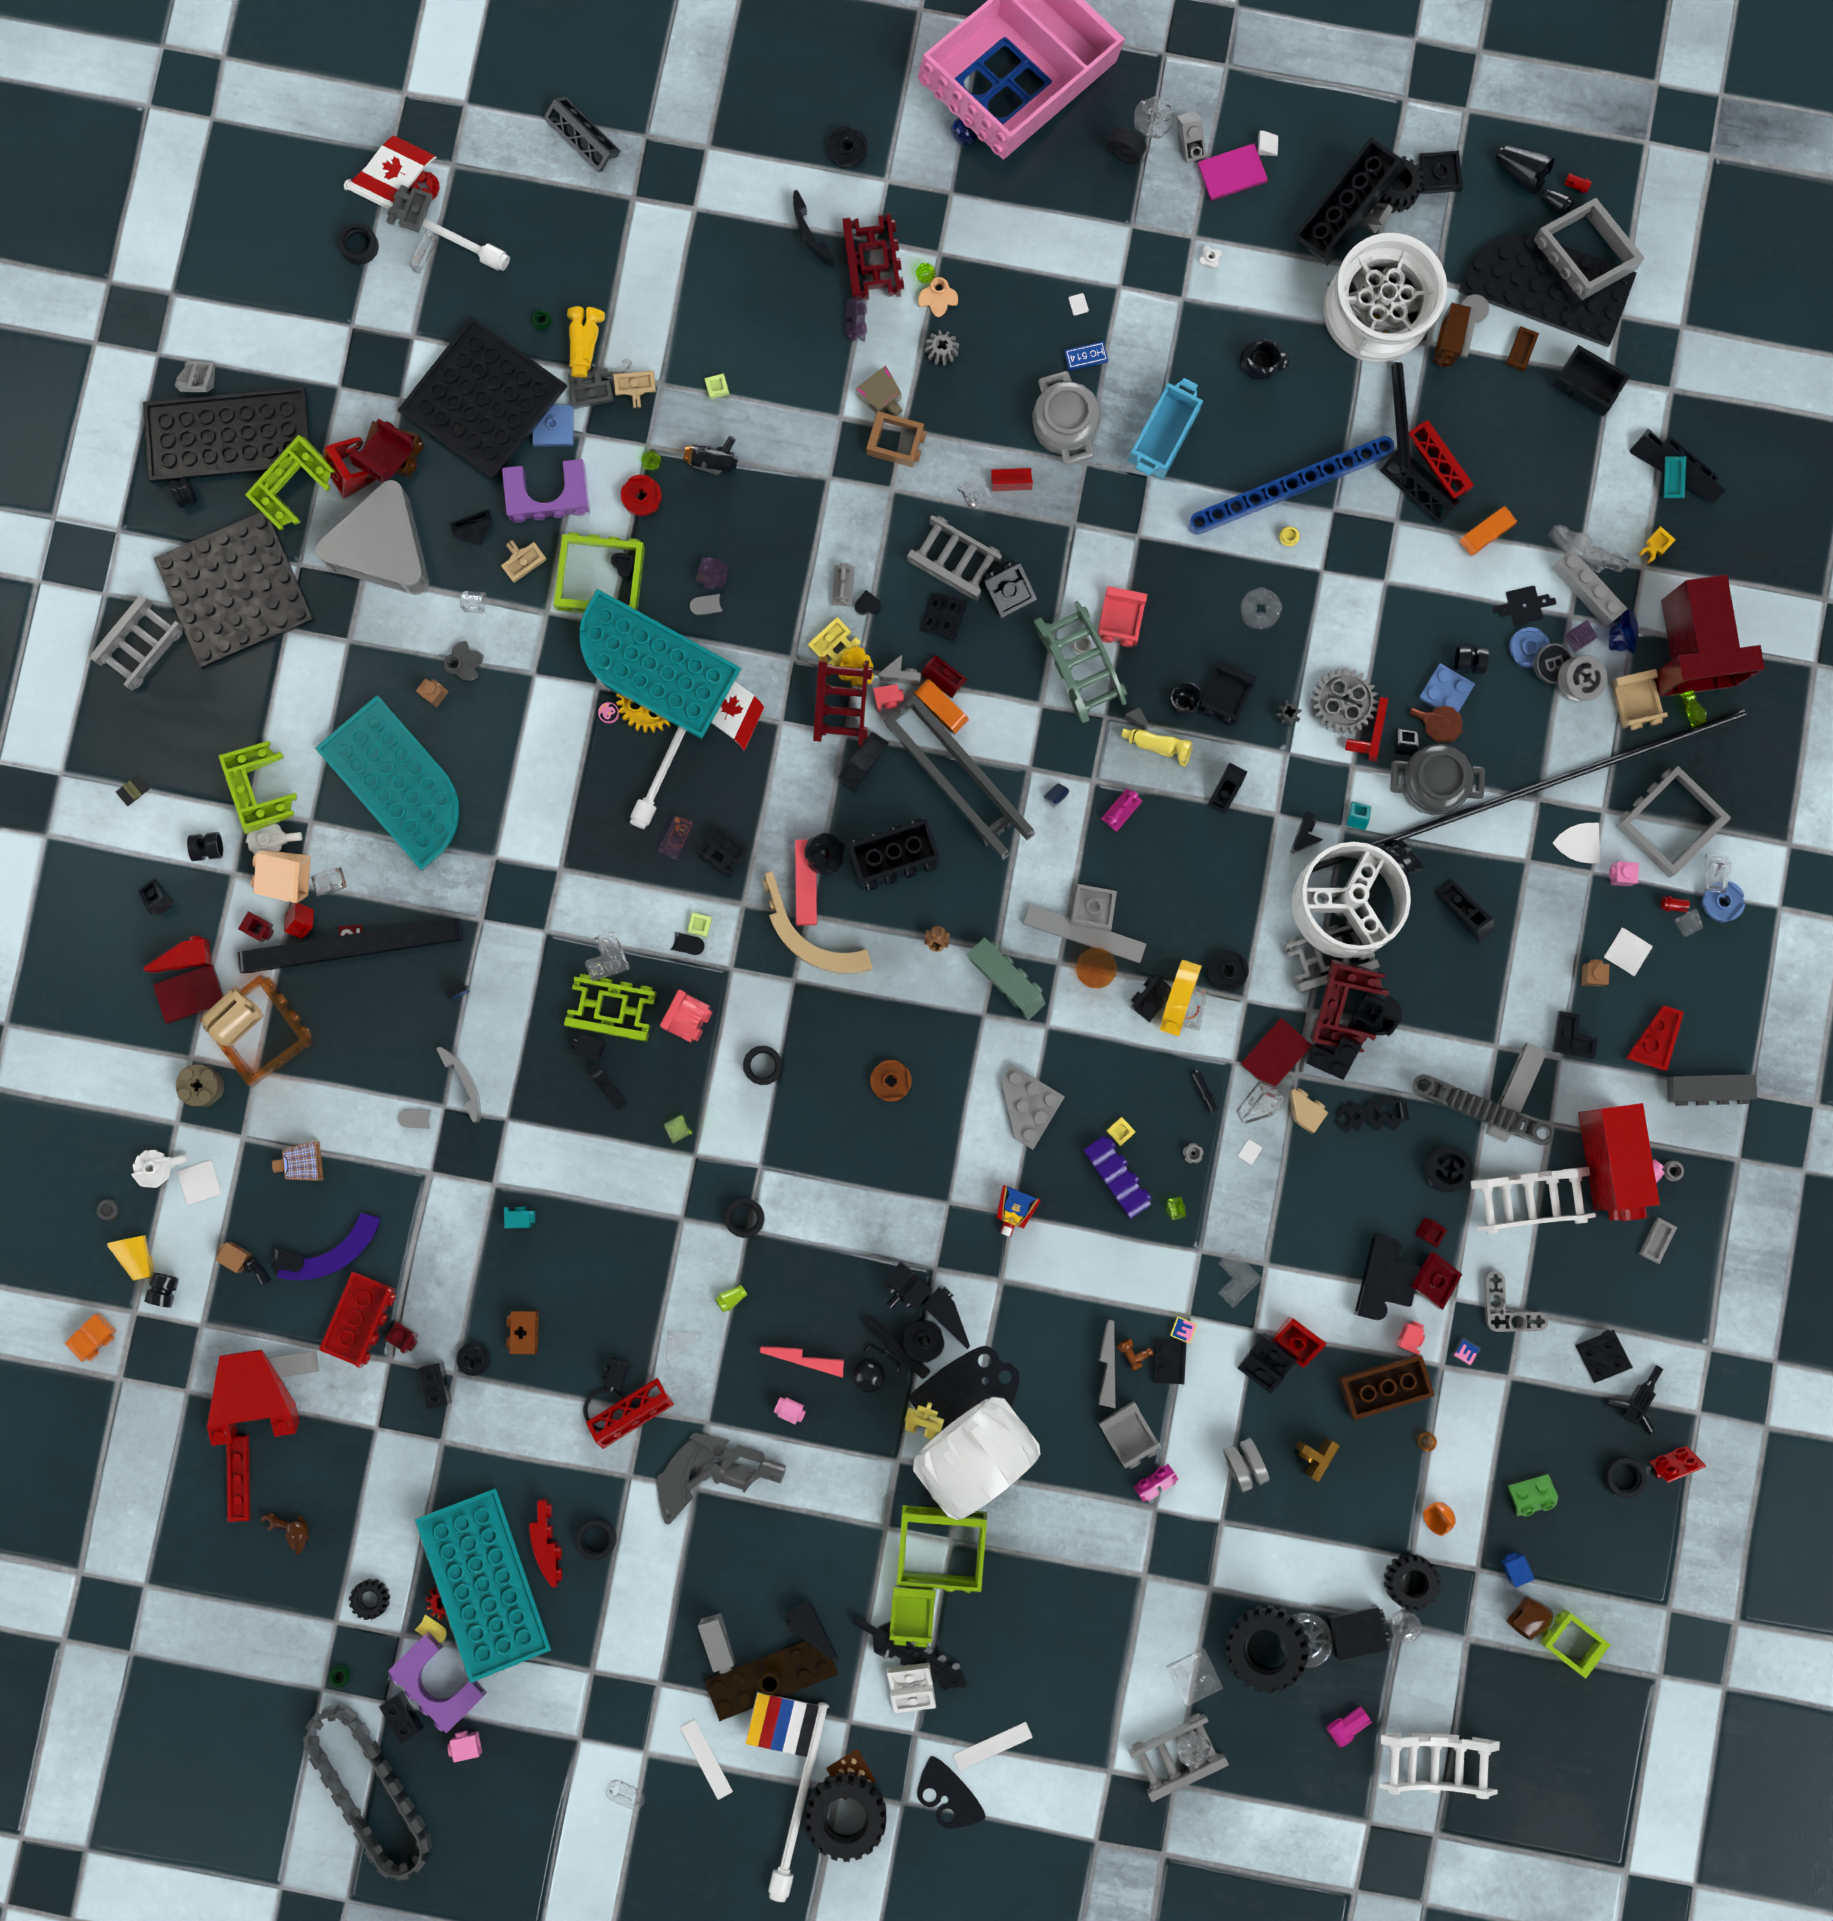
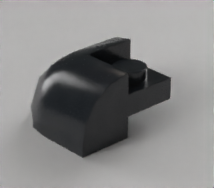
[1348,992,1402,1037]

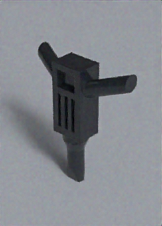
[1605,1365,1663,1434]

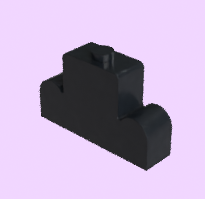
[1354,1234,1420,1320]

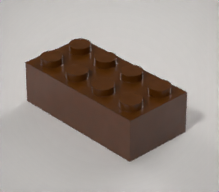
[1338,1354,1435,1420]

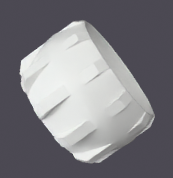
[913,1397,1040,1520]

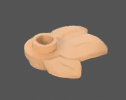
[918,277,958,318]

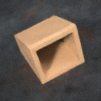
[251,850,311,903]

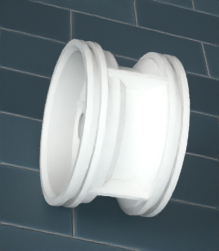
[1323,233,1447,363]

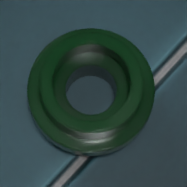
[531,310,552,330]
[329,1665,350,1687]

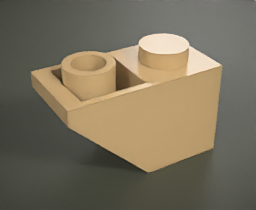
[1289,1088,1328,1134]

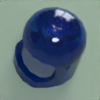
[951,117,978,147]

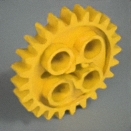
[616,693,670,733]

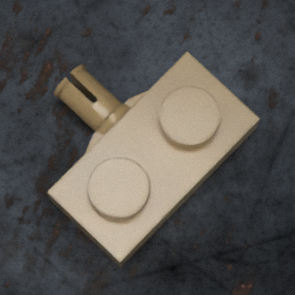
[613,371,656,408]
[501,540,547,583]

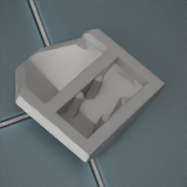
[175,361,215,392]

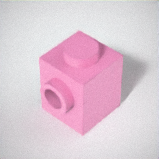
[1609,861,1639,886]
[448,1730,482,1762]

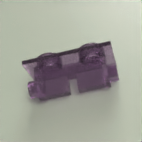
[846,296,867,342]

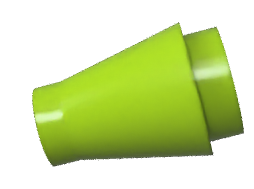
[715,1285,747,1313]

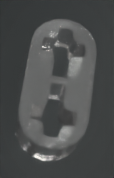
[606,1780,645,1810]

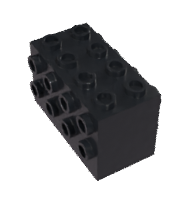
[848,819,940,891]

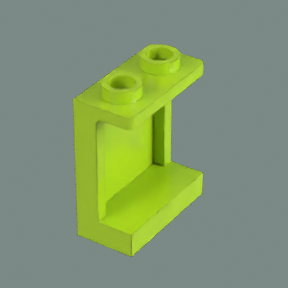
[889,1587,936,1647]

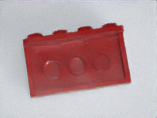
[319,1272,396,1368]

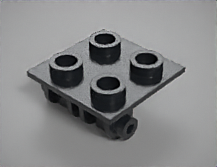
[919,593,968,641]
[1575,1330,1633,1383]

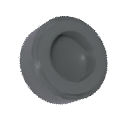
[97,1199,120,1220]

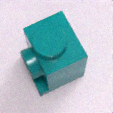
[504,1207,536,1228]

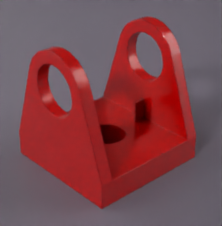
[324,437,376,499]

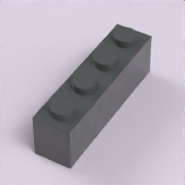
[1667,1074,1757,1106]

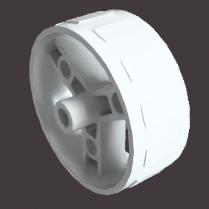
[1292,842,1411,959]

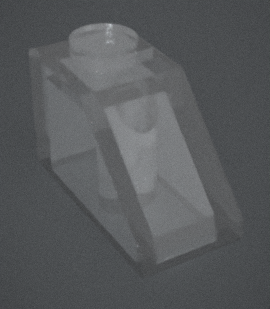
[1236,1080,1285,1124]

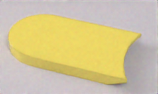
[415,1614,447,1643]

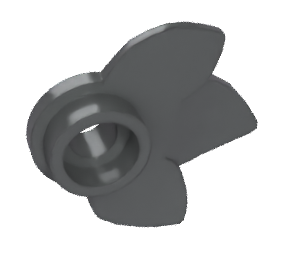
[444,641,484,681]

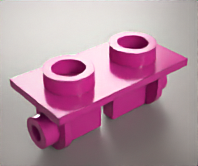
[1101,788,1143,832]
[1133,1464,1179,1502]

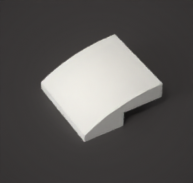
[887,1663,936,1713]

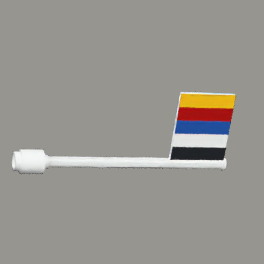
[745,1692,829,1902]

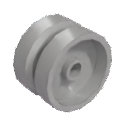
[1223,1438,1270,1493]

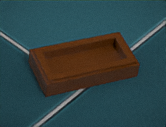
[1505,326,1539,372]

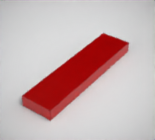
[226,1435,250,1522]

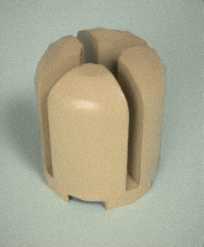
[202,986,264,1047]

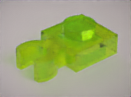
[1681,690,1707,728]

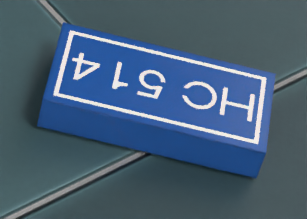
[1064,341,1108,371]

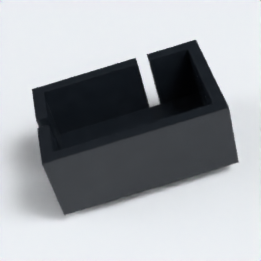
[1552,345,1631,417]

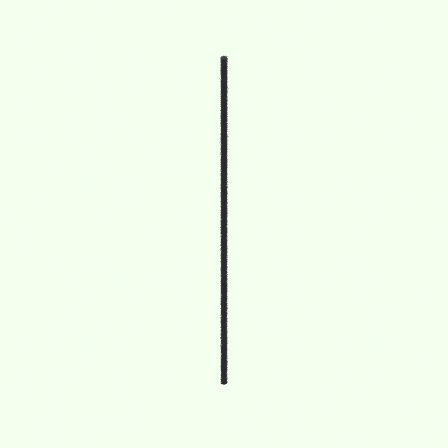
[1311,709,1747,873]

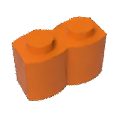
[65,1313,117,1362]

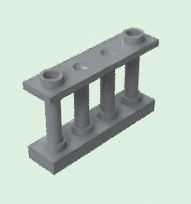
[907,515,1002,601]
[89,594,183,691]
[1128,1713,1229,1802]

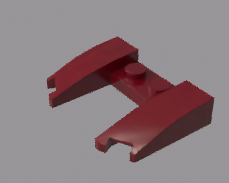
[1310,960,1389,1053]

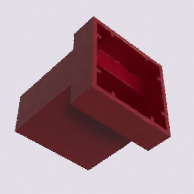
[1654,574,1765,697]

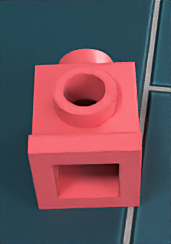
[873,684,905,712]
[1396,1321,1425,1355]

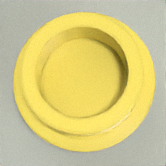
[1279,526,1300,547]

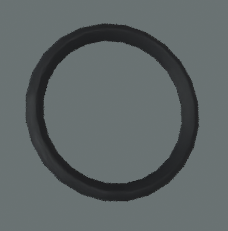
[583,1388,626,1432]

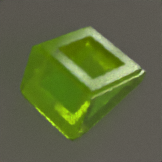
[664,1115,692,1143]

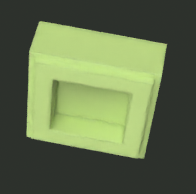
[704,373,729,399]
[687,912,712,938]

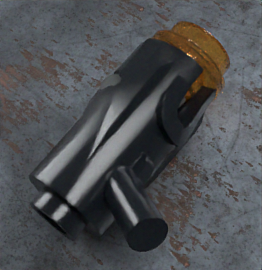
[683,436,738,475]

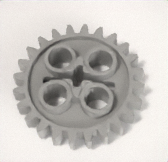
[1311,668,1379,735]

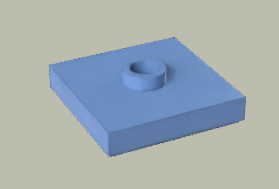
[533,405,574,446]

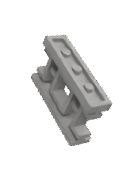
[1283,921,1380,993]

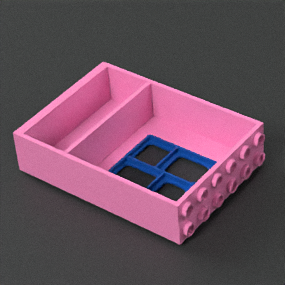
[918,0,1125,160]

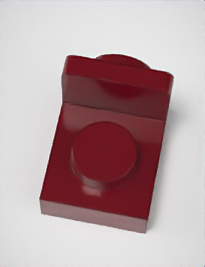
[385,1321,418,1354]

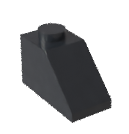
[1207,762,1248,814]

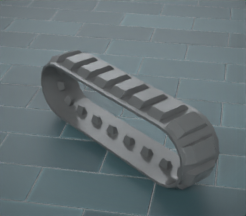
[303,1705,432,1881]

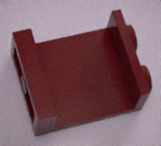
[349,419,414,483]

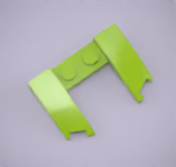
[245,435,335,530]
[219,741,297,834]

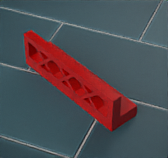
[1409,420,1474,500]
[586,1378,675,1449]

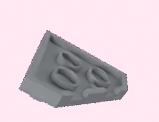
[1001,1065,1065,1150]

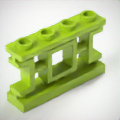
[564,974,657,1042]

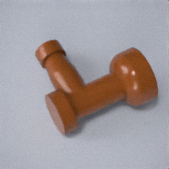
[1116,1338,1153,1371]

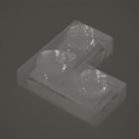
[585,931,630,981]
[1218,1249,1262,1308]

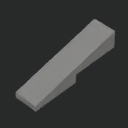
[1098,1319,1116,1408]

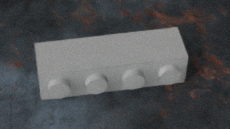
[1551,549,1627,627]

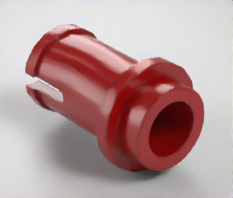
[1564,173,1592,194]
[1661,896,1690,913]

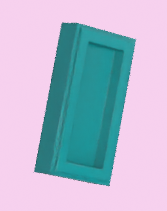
[1664,456,1686,498]

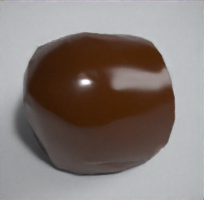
[1506,1596,1553,1641]

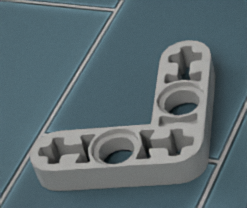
[1484,1270,1548,1332]

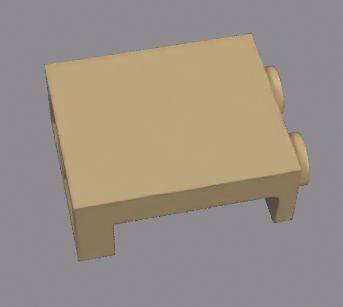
[1611,669,1668,730]

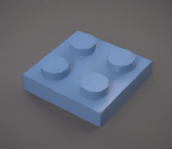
[1418,663,1475,712]

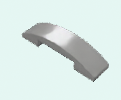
[436,1047,481,1123]

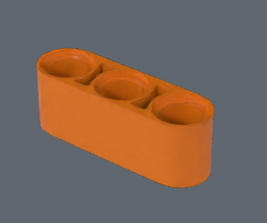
[1459,506,1518,557]
[913,679,969,735]

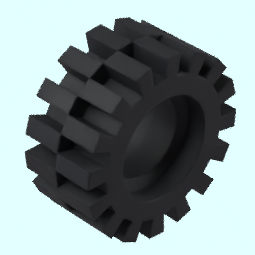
[349,1579,390,1620]

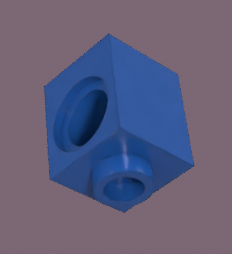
[1500,1552,1535,1588]

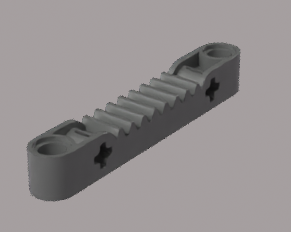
[1413,1074,1554,1146]

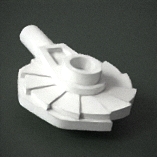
[246,824,302,855]
[131,1150,188,1188]

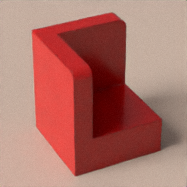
[284,903,314,939]

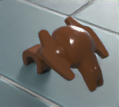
[261,1513,309,1555]

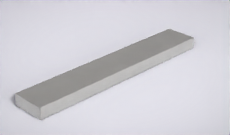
[1023,904,1146,964]

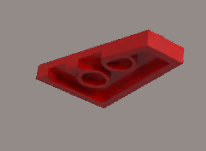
[1625,1006,1684,1071]

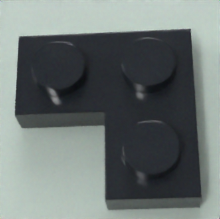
[1552,1011,1598,1059]
[1306,1035,1362,1080]

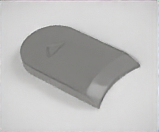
[690,594,723,615]
[398,1109,432,1129]

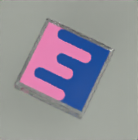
[1451,1337,1481,1367]

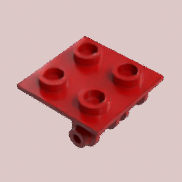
[1649,1446,1706,1483]

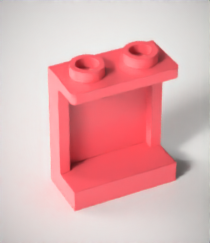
[1098,586,1147,647]

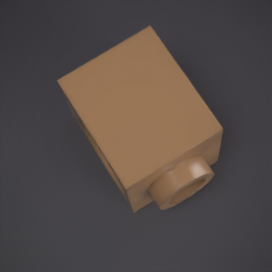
[215,1242,253,1273]

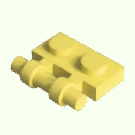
[808,617,861,666]

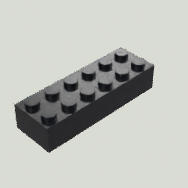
[1293,137,1405,266]

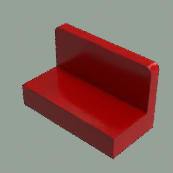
[991,468,1033,491]

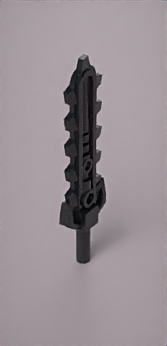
[852,1616,968,1691]

